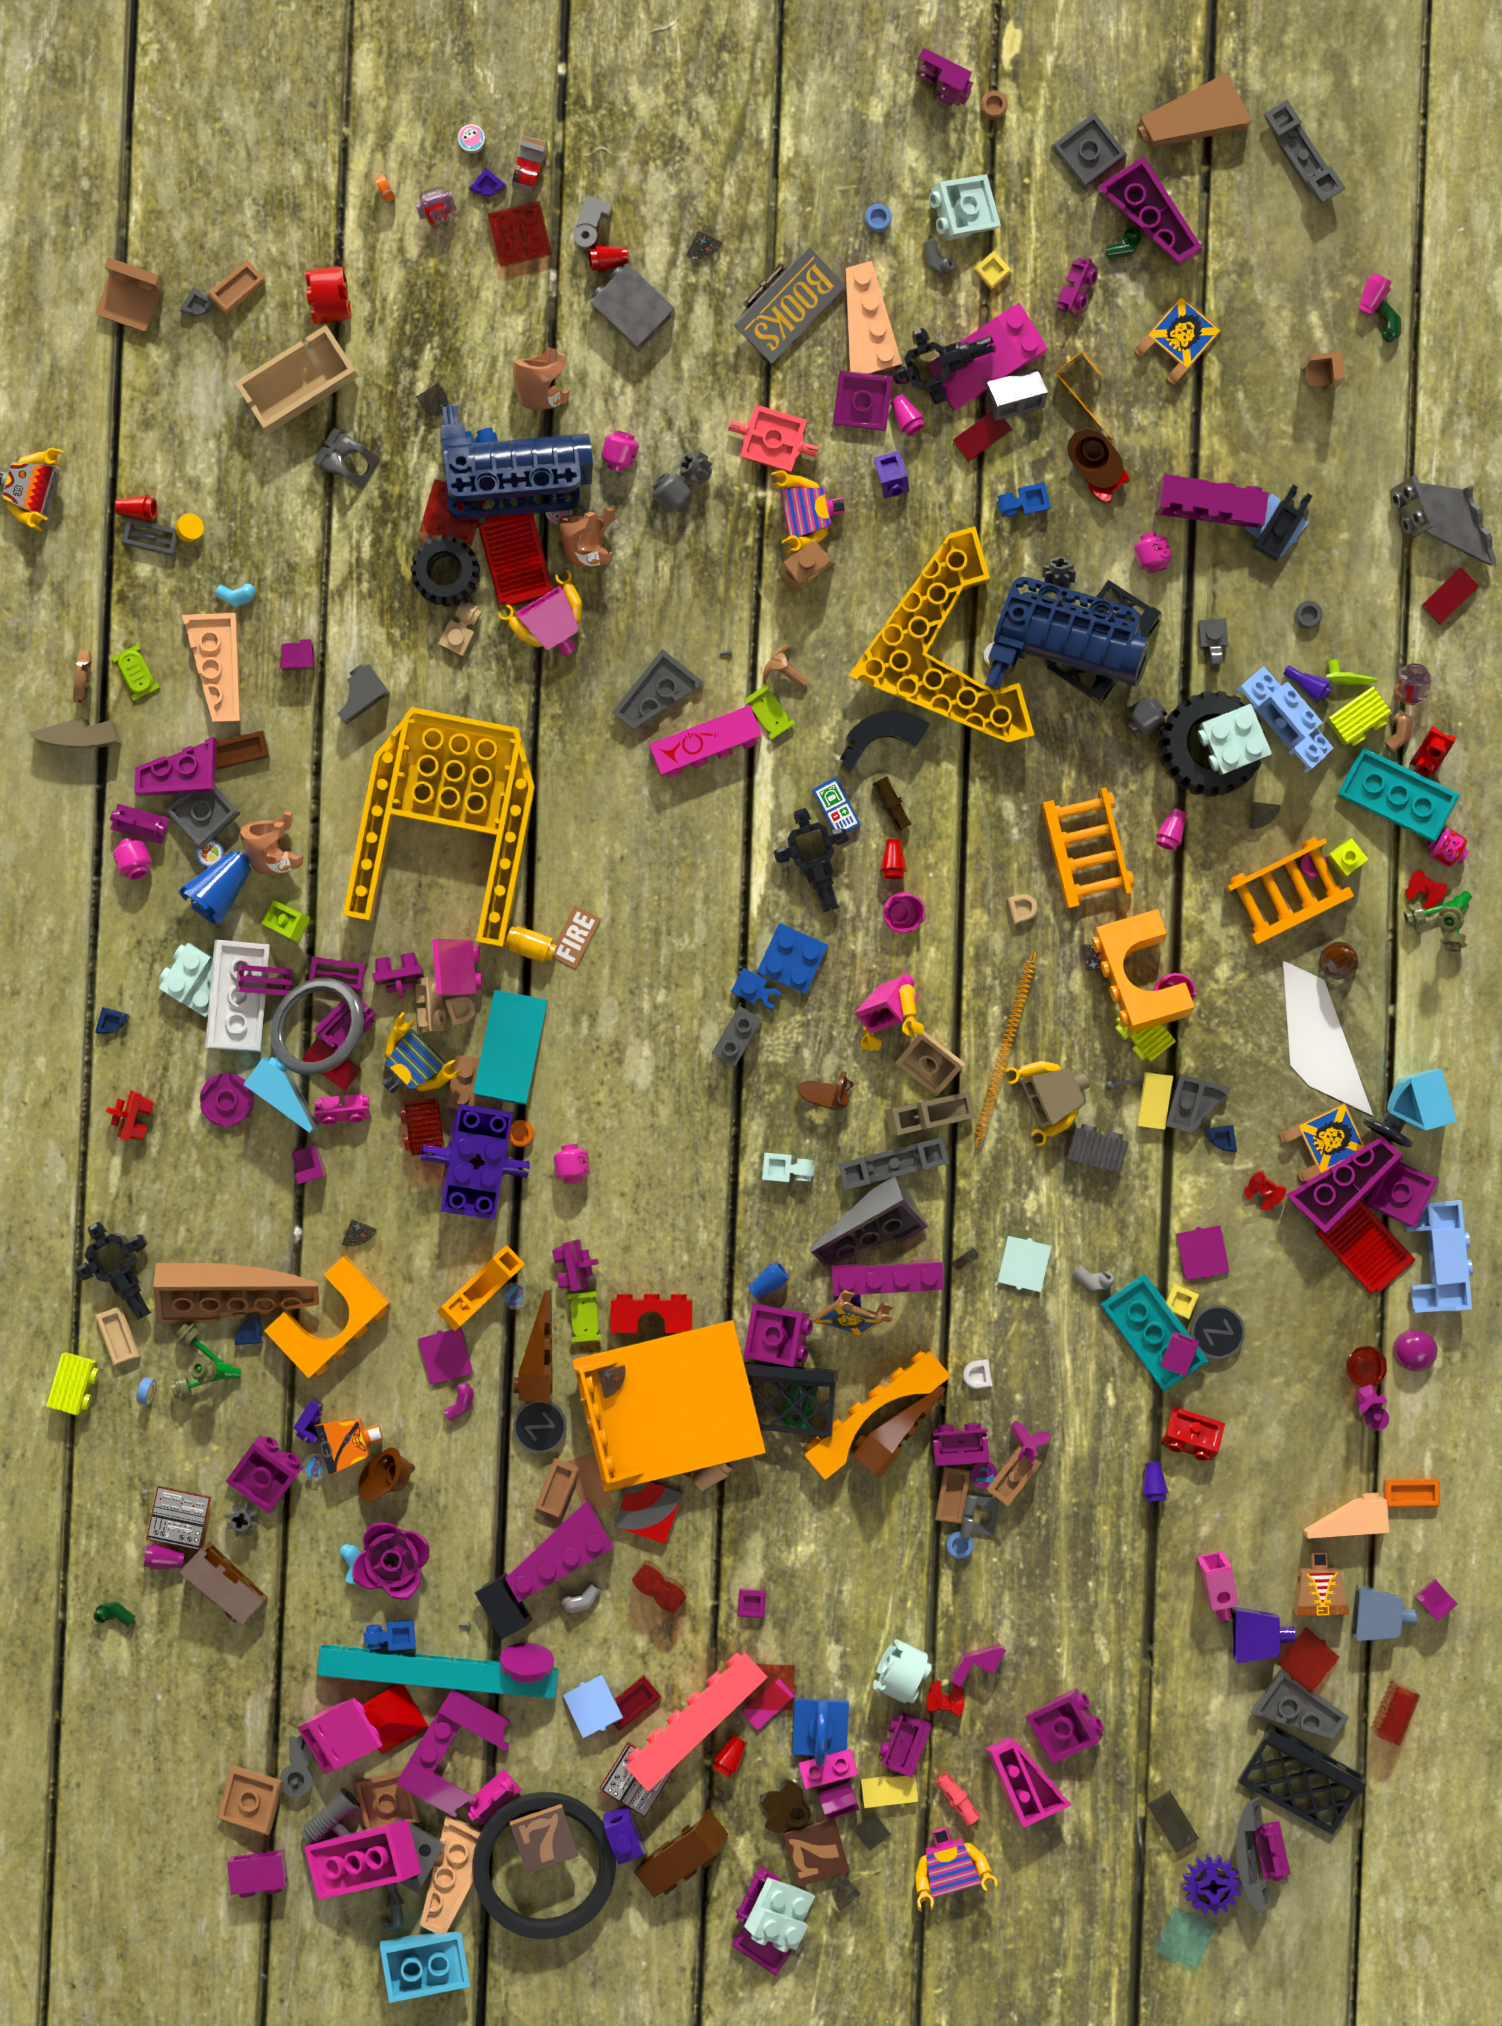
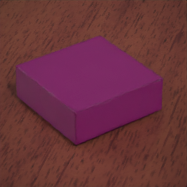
[737,1588,766,1619]

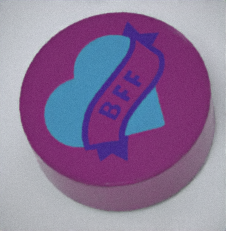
[970,1462,998,1488]

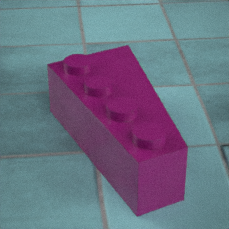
[1098,156,1202,268]

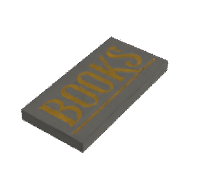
[733,247,846,364]

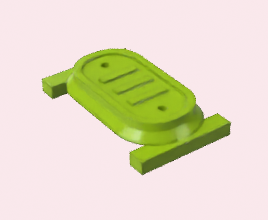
[112,644,160,701]
[744,683,795,740]
[567,1291,602,1343]

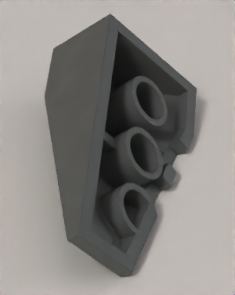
[810,1176,928,1265]

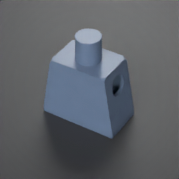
[1352,1585,1418,1641]

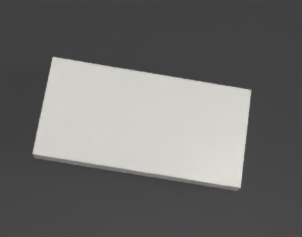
[205,940,270,1052]

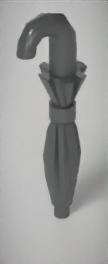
[381,1882,404,1931]

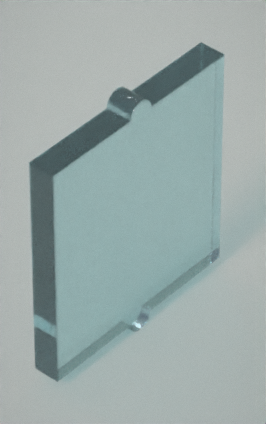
[1155,1907,1215,1969]

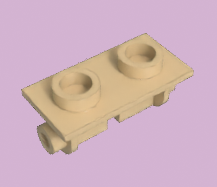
[415,977,446,1032]

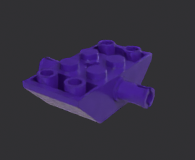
[420,1104,530,1220]

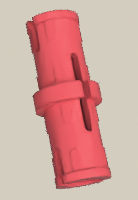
[934,1771,981,1826]

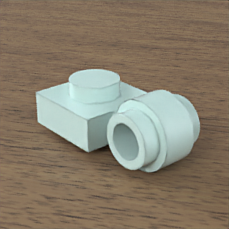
[762,1153,815,1182]

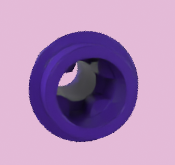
[1142,1462,1169,1502]

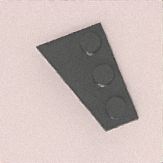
[612,649,704,729]

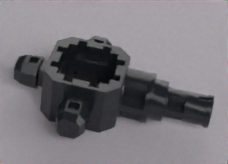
[893,328,996,404]
[773,808,849,913]
[75,1221,151,1321]

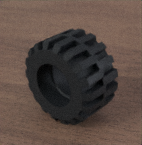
[410,535,481,607]

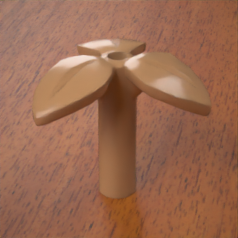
[763,644,808,688]

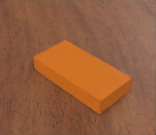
[1384,1478,1440,1507]

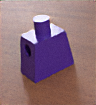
[1233,1607,1295,1663]
[603,1805,648,1865]

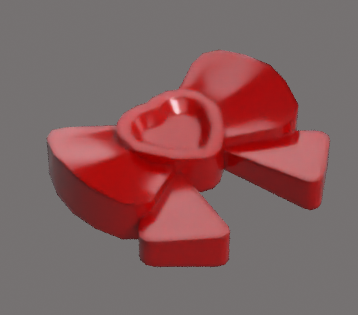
[1088,470,1130,504]
[1405,869,1447,910]
[1244,1170,1287,1210]
[926,1680,965,1717]

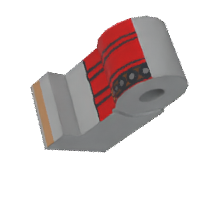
[512,135,548,192]
[574,195,613,251]

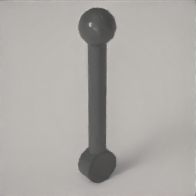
[1106,1072,1160,1091]

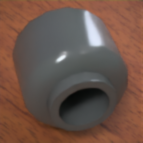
[652,472,691,513]
[1125,697,1167,737]

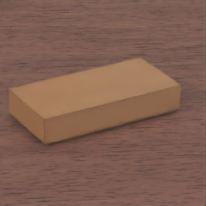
[207,260,266,316]
[535,1457,580,1519]
[935,1466,971,1524]

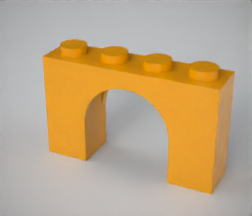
[1091,909,1194,1034]
[264,1255,390,1378]

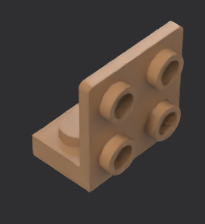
[96,257,165,332]

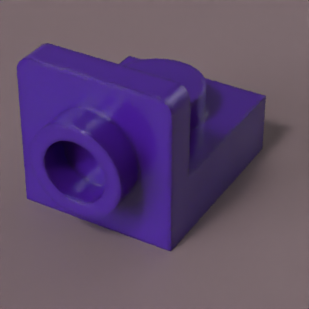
[874,451,909,498]
[293,1399,323,1443]

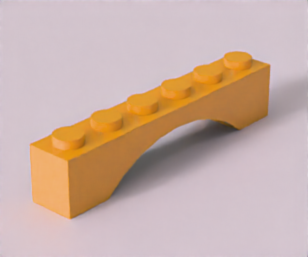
[804,1349,951,1480]

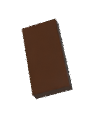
[216,730,270,770]

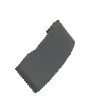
[1264,100,1345,203]
[838,1137,950,1190]
[1236,1798,1271,1913]

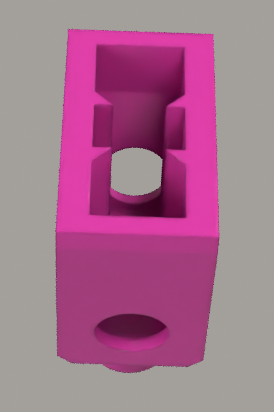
[1197,1551,1239,1621]

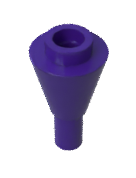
[1283,665,1333,703]

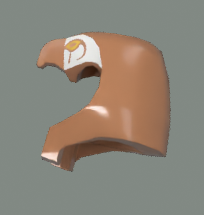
[512,347,570,410]
[558,507,616,568]
[240,811,303,875]

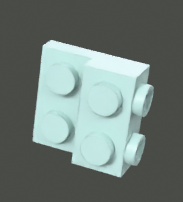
[929,174,1001,241]
[1198,704,1272,776]
[158,943,213,1018]
[744,1878,815,1952]

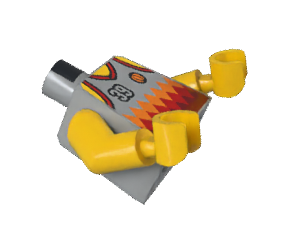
[0,448,64,532]

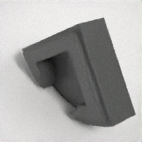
[179,288,215,316]

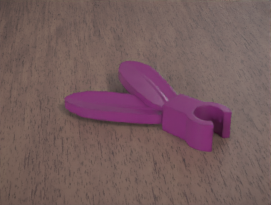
[1011,1421,1051,1465]

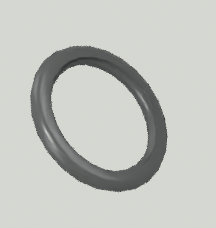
[270,978,364,1075]

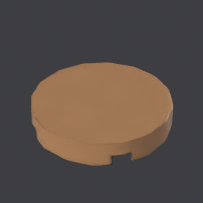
[73,649,92,704]

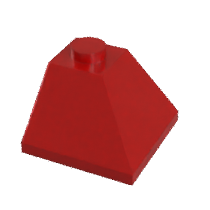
[361,1683,429,1754]

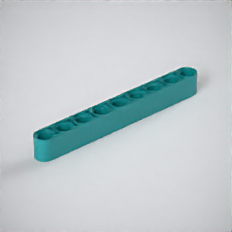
[316,1645,559,1698]

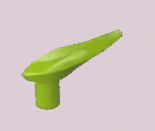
[1326,659,1377,685]

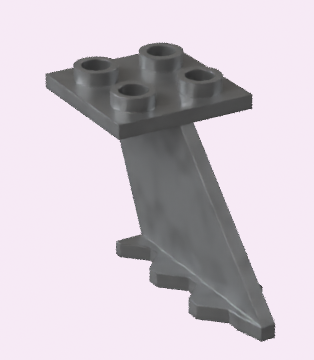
[1391,475,1497,566]

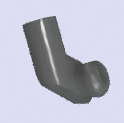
[923,240,955,275]

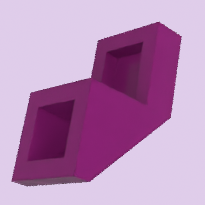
[950,1643,1006,1687]

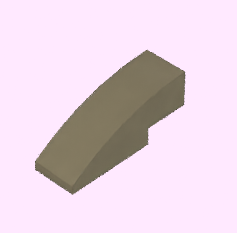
[30,717,121,749]
[885,1091,976,1136]

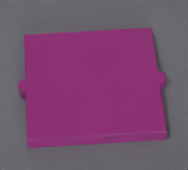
[1176,1225,1229,1280]
[418,1327,474,1384]

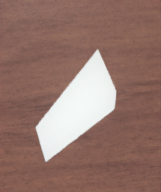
[1283,961,1373,1116]

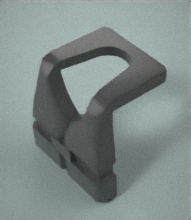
[313,428,379,488]
[960,1494,999,1540]

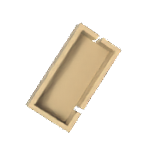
[235,325,359,434]

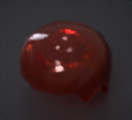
[1346,1346,1387,1388]

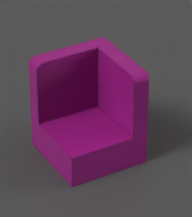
[280,639,315,671]
[292,1144,327,1184]
[1161,1331,1199,1376]
[1414,1579,1458,1622]

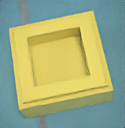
[973,251,1012,290]
[1166,1284,1199,1319]

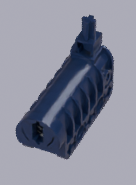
[440,404,593,520]
[985,577,1150,690]

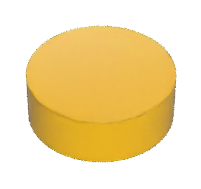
[175,513,204,542]

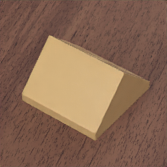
[895,1031,965,1096]

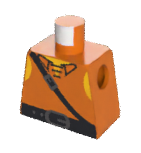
[315,1418,383,1475]

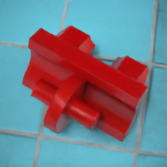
[1409,726,1456,778]
[106,1090,154,1141]

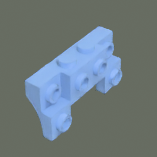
[1235,666,1334,773]
[1404,1200,1473,1313]

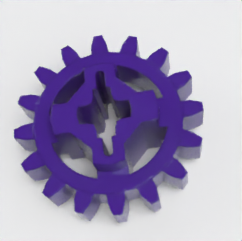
[1182,1854,1242,1915]

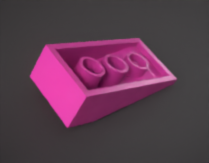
[926,303,1048,411]
[432,939,482,997]
[304,1819,422,1900]

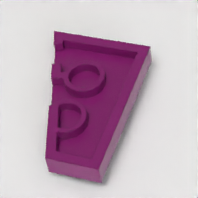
[134,737,217,796]

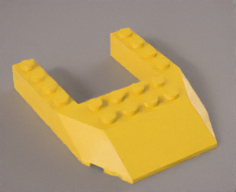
[342,707,534,948]

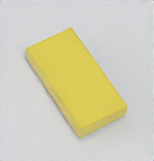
[1137,1072,1173,1130]
[861,1773,918,1808]

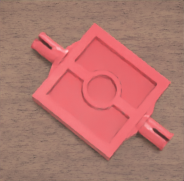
[728,405,819,473]

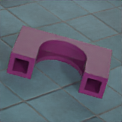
[831,1259,944,1296]

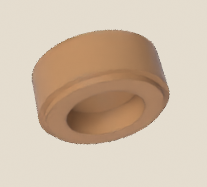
[980,91,1008,120]

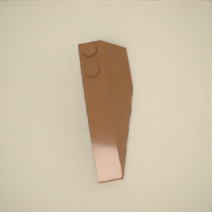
[153,1263,319,1324]

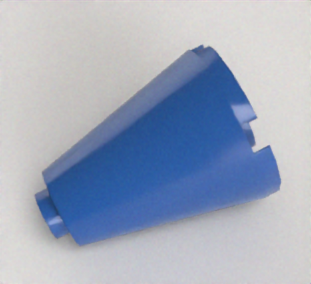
[178,851,252,927]

